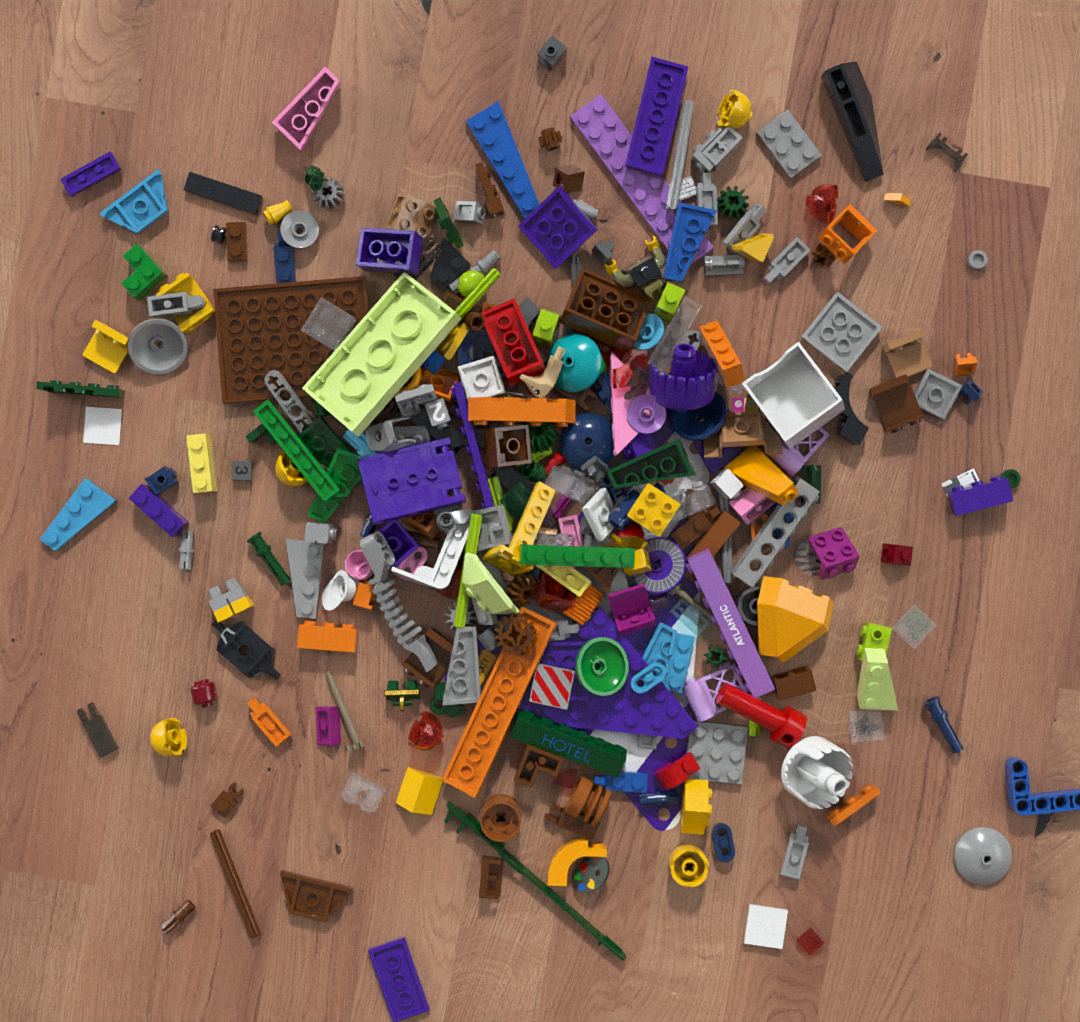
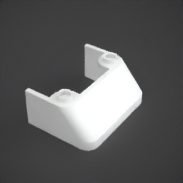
[391,511,470,589]

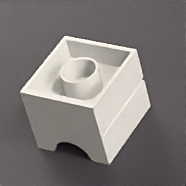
[742,342,845,449]

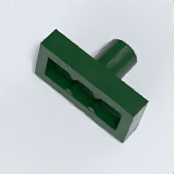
[245,423,277,446]

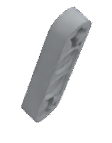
[265,370,315,433]

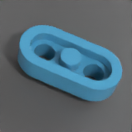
[631,662,666,693]

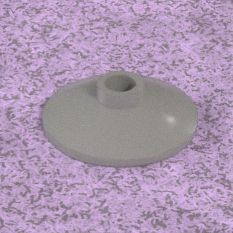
[280,211,319,249]

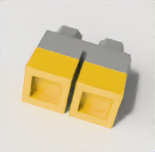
[208,578,254,622]

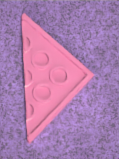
[609,354,651,456]

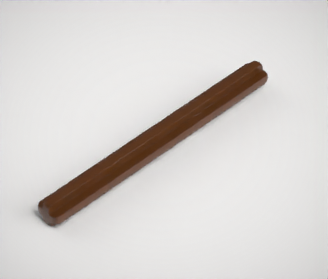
[210,829,261,938]

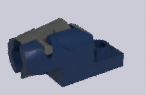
[608,482,666,531]

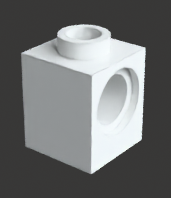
[710,469,744,499]

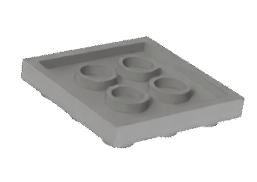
[801,291,882,372]
[687,720,748,784]

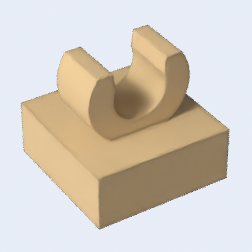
[640,276,663,299]

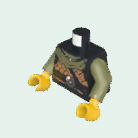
[605,236,666,288]

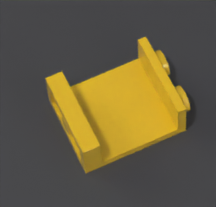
[156,273,215,334]

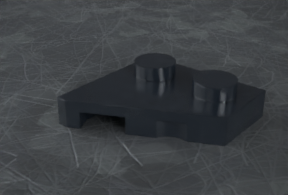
[430,238,470,291]

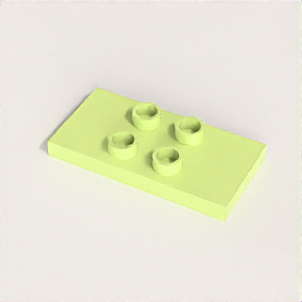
[302,272,461,437]

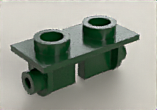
[303,165,329,191]
[801,465,821,504]

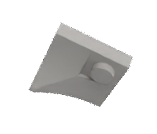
[472,504,512,551]

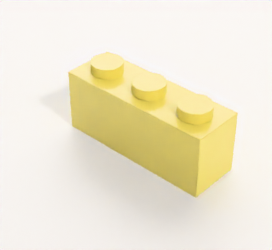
[186,433,217,494]

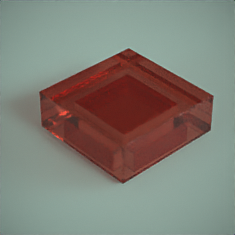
[796,927,824,955]

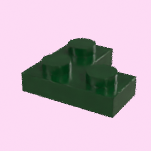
[433,197,464,249]

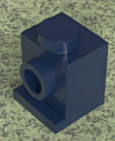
[145,466,179,495]

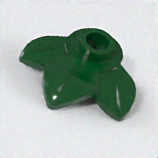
[430,681,466,717]

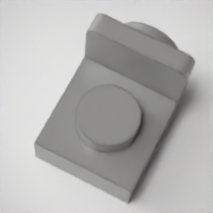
[454,201,485,224]

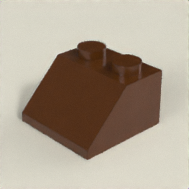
[483,425,532,467]

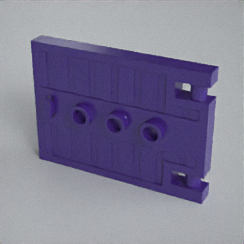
[358,437,466,525]

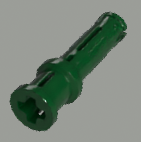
[247,531,291,587]

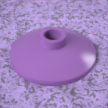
[627,394,666,433]

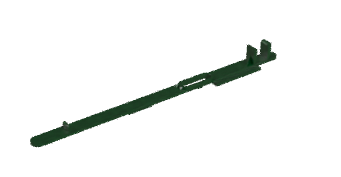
[444,802,626,961]

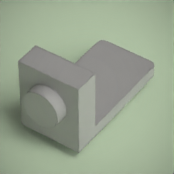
[691,128,722,173]

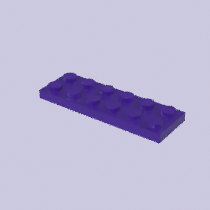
[625,57,688,177]

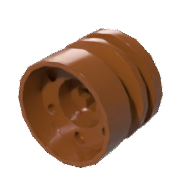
[564,776,611,827]
[480,794,521,842]

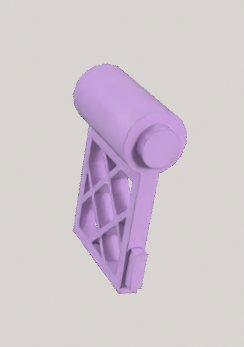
[763,427,829,477]
[683,661,747,722]

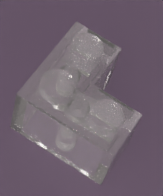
[544,465,601,507]

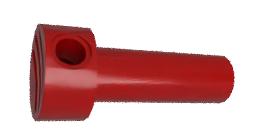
[716,682,807,749]

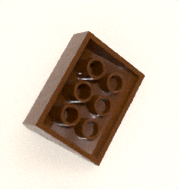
[559,267,652,353]

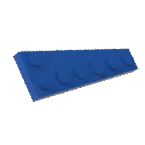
[466,102,540,219]

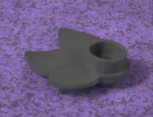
[433,504,472,531]

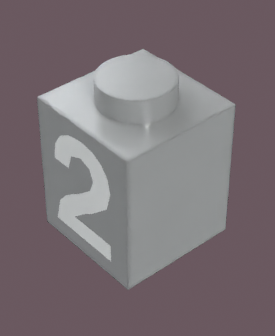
[425,398,451,430]

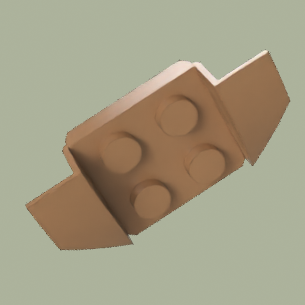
[703,411,782,458]

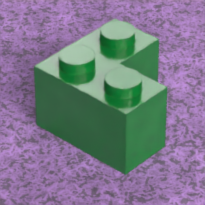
[121,243,168,301]

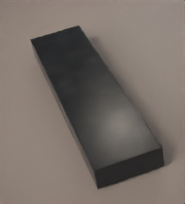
[183,172,263,215]

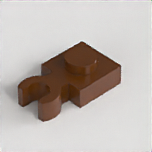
[211,782,244,818]

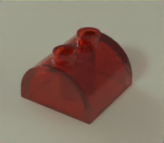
[537,569,576,612]

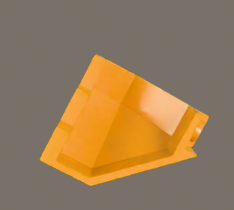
[757,576,834,663]

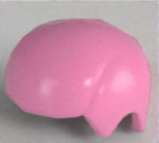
[344,550,374,581]

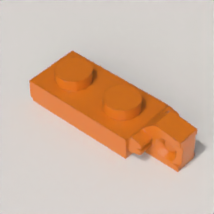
[247,697,292,747]

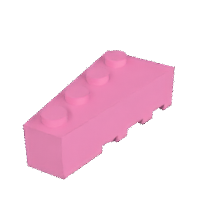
[272,67,340,153]

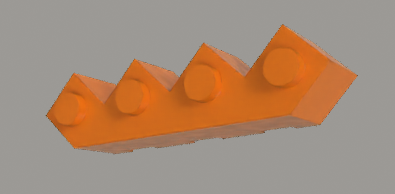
[468,397,576,427]

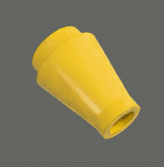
[263,200,293,225]

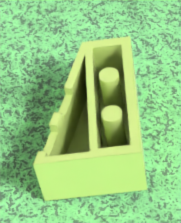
[857,648,898,711]

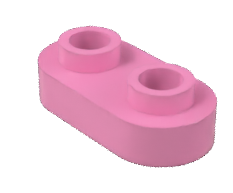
[398,546,428,581]

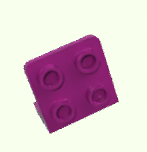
[808,527,860,580]
[608,584,657,636]

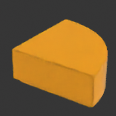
[884,193,911,206]

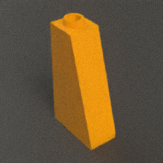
[724,446,799,506]

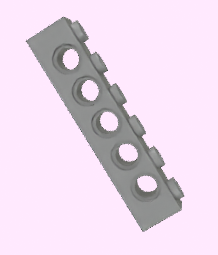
[731,477,820,587]

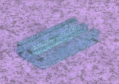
[669,598,710,637]

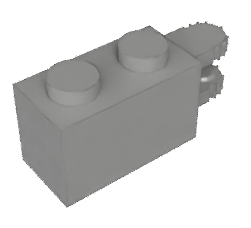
[147,292,207,319]

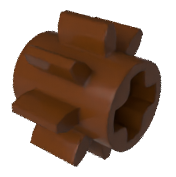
[538,128,562,151]
[812,243,837,267]

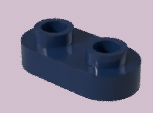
[712,823,735,862]

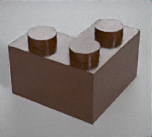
[514,744,564,788]

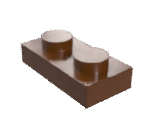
[226,222,248,262]

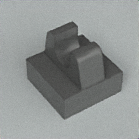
[591,240,616,265]
[581,455,608,482]

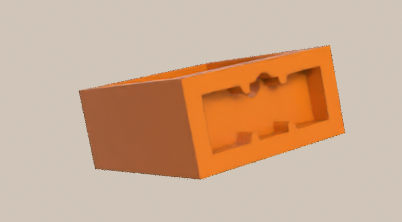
[817,204,877,265]

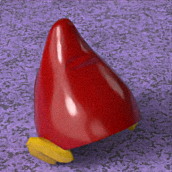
[610,521,648,550]

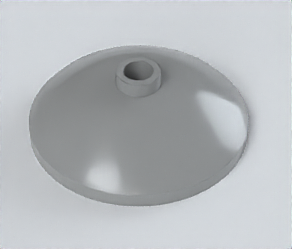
[128,319,187,374]
[954,827,1012,885]

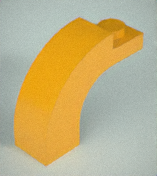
[547,837,607,886]

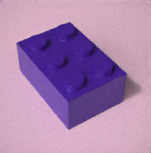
[356,228,423,275]

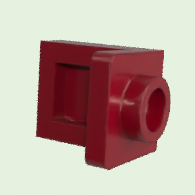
[881,543,913,566]

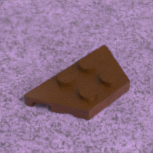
[280,870,353,922]

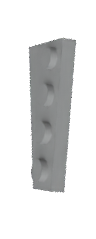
[286,539,324,619]
[442,625,481,705]

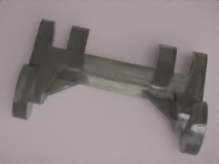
[925,132,968,172]

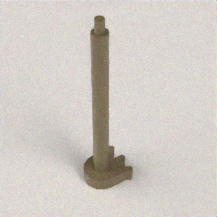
[668,583,720,627]
[326,671,366,753]

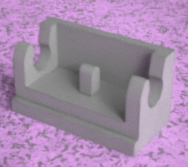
[702,127,743,172]

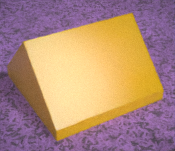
[396,766,443,815]

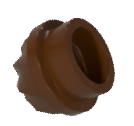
[465,312,485,331]

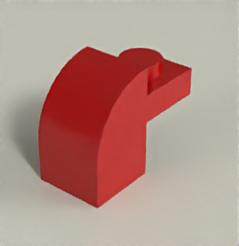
[653,752,701,789]

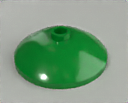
[576,637,629,696]

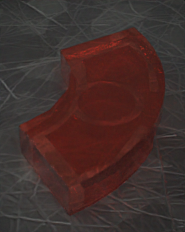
[613,349,649,389]

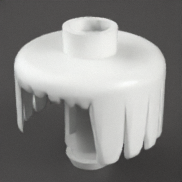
[781,736,853,810]

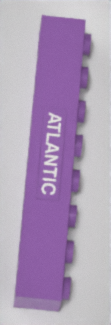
[686,548,775,698]

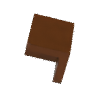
[553,164,585,193]

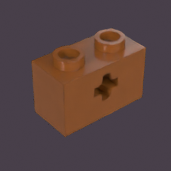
[400,512,440,540]

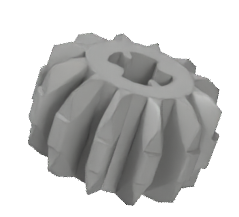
[312,176,345,210]
[444,601,477,630]

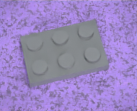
[756,109,822,179]

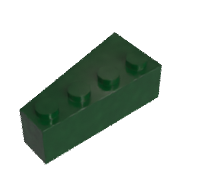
[607,439,696,489]

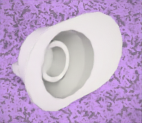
[322,570,359,611]

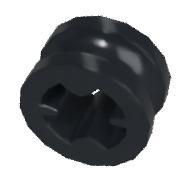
[211,225,226,244]

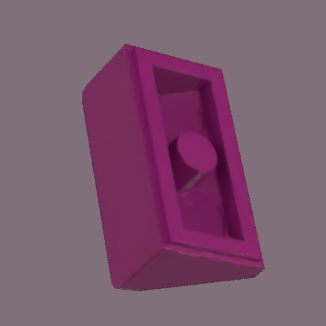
[316,706,341,746]

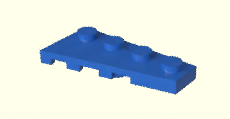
[662,202,717,283]

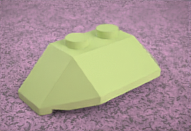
[462,553,520,615]

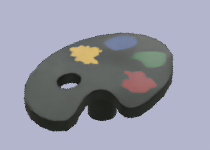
[572,857,610,893]

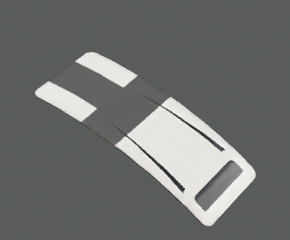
[941,469,979,497]

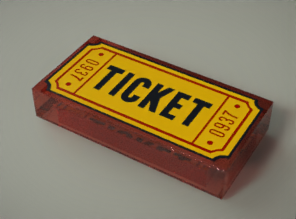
[478,646,499,688]

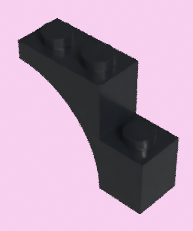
[834,372,869,446]

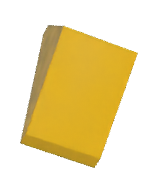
[731,233,774,263]

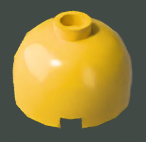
[717,89,752,130]
[275,451,308,487]
[150,718,187,757]

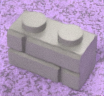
[304,522,337,544]

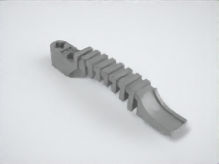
[360,532,438,672]

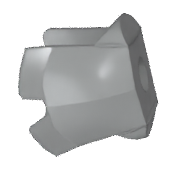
[365,417,416,453]

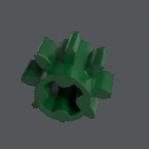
[703,645,727,669]

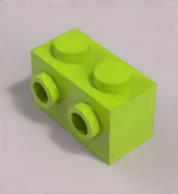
[856,622,892,661]

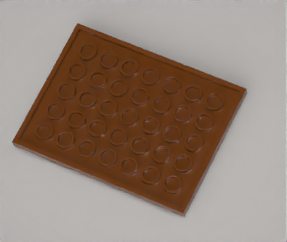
[213,276,369,404]

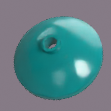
[546,334,602,392]

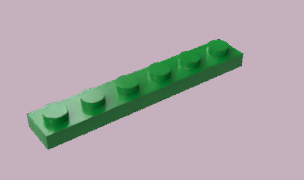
[253,400,341,502]
[519,544,635,568]

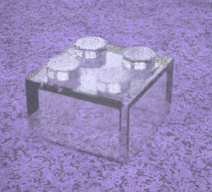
[301,297,357,351]

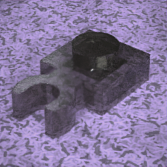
[624,368,650,402]

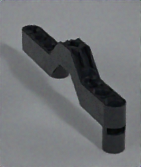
[396,404,535,520]

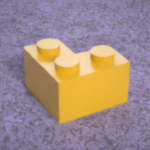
[681,779,712,835]

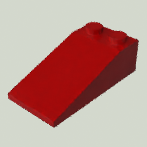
[481,298,545,387]

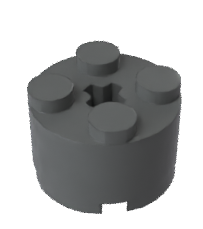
[735,586,761,626]

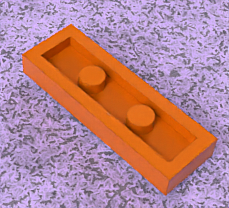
[827,784,881,827]

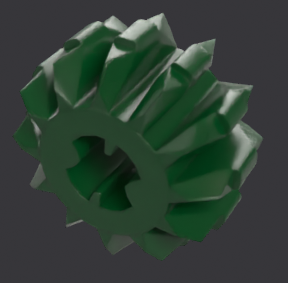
[717,186,749,219]
[529,423,557,454]

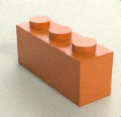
[297,620,359,653]

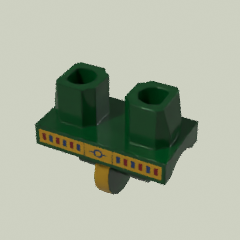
[384,680,421,712]

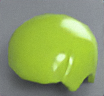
[457,270,485,298]

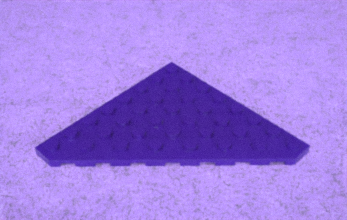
[513,606,699,739]

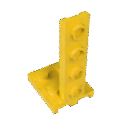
[481,481,556,577]

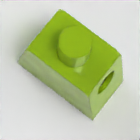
[653,282,685,323]
[532,309,560,349]

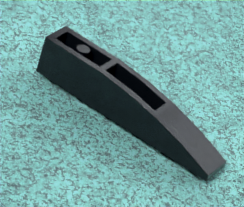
[821,61,884,182]

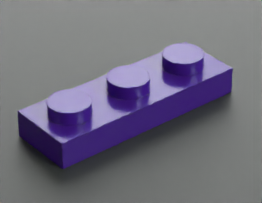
[61,151,122,197]

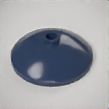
[457,326,506,378]
[670,391,727,441]
[559,413,614,470]

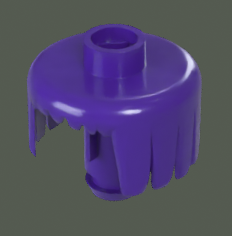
[649,344,717,412]

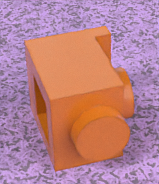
[353,579,377,610]

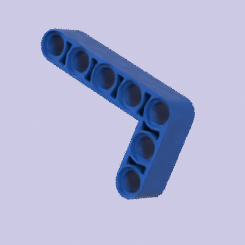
[1005,757,1080,816]

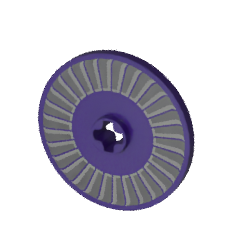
[632,537,687,594]

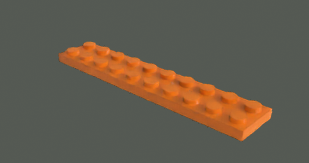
[442,606,557,798]

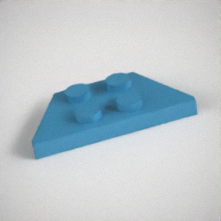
[100,169,169,234]

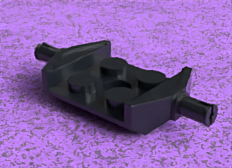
[212,619,281,680]

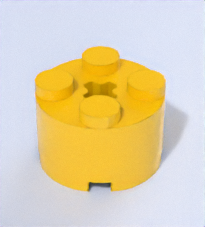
[669,843,709,887]

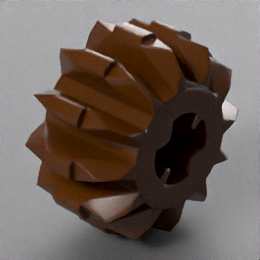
[505,573,539,607]

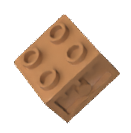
[384,193,437,244]
[883,329,932,378]

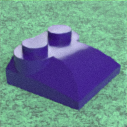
[378,519,420,570]

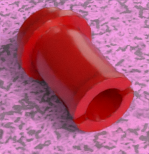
[544,452,565,476]

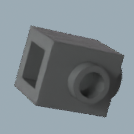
[537,35,567,70]

